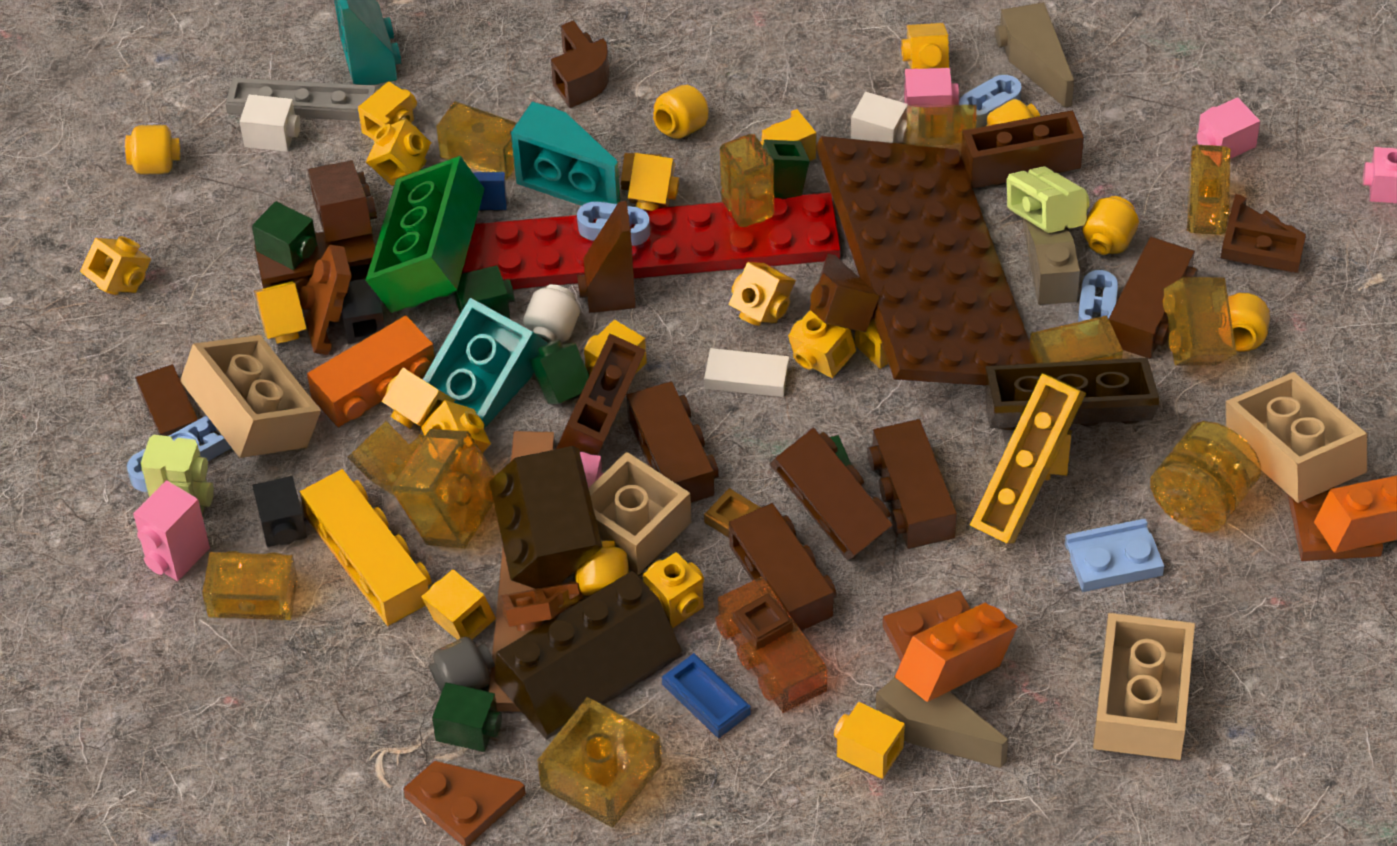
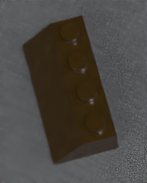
[986,358,1159,430]
[495,570,682,740]

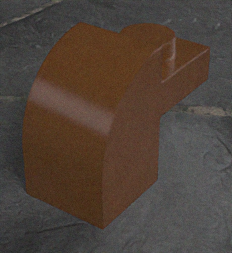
[551,20,609,108]

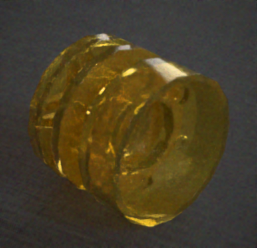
[1150,421,1261,533]

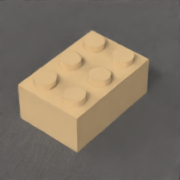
[180,335,321,458]
[1226,372,1367,503]
[1093,613,1195,760]

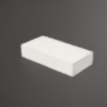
[704,348,789,397]

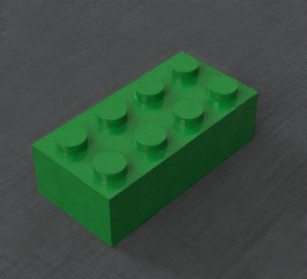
[366,156,485,313]

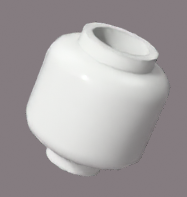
[523,285,581,343]

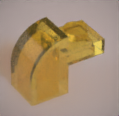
[906,104,977,146]
[348,421,433,496]

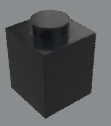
[342,279,385,344]
[252,475,307,547]

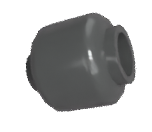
[428,637,495,693]

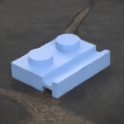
[1065,518,1164,592]

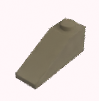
[995,2,1074,107]
[1021,217,1080,305]
[876,677,1008,768]

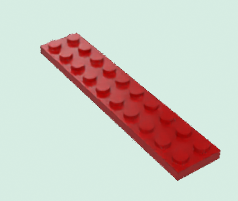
[462,193,840,289]

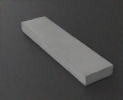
[225,78,379,121]

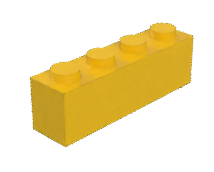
[970,374,1086,544]
[300,469,432,627]

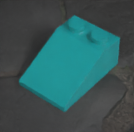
[334,0,402,85]
[511,101,621,206]
[423,298,548,428]

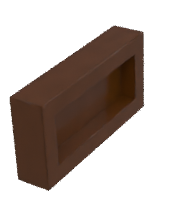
[135,364,198,436]

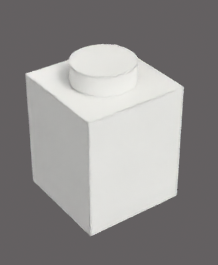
[851,92,911,143]
[239,94,300,152]

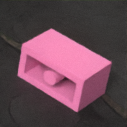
[133,480,210,581]

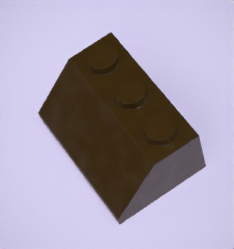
[489,446,602,589]

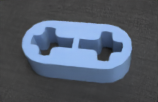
[958,75,1022,128]
[577,202,650,246]
[1078,270,1118,339]

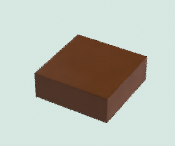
[733,593,792,650]

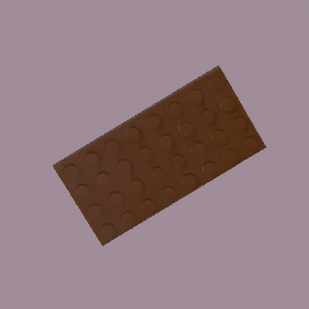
[816,136,1037,386]

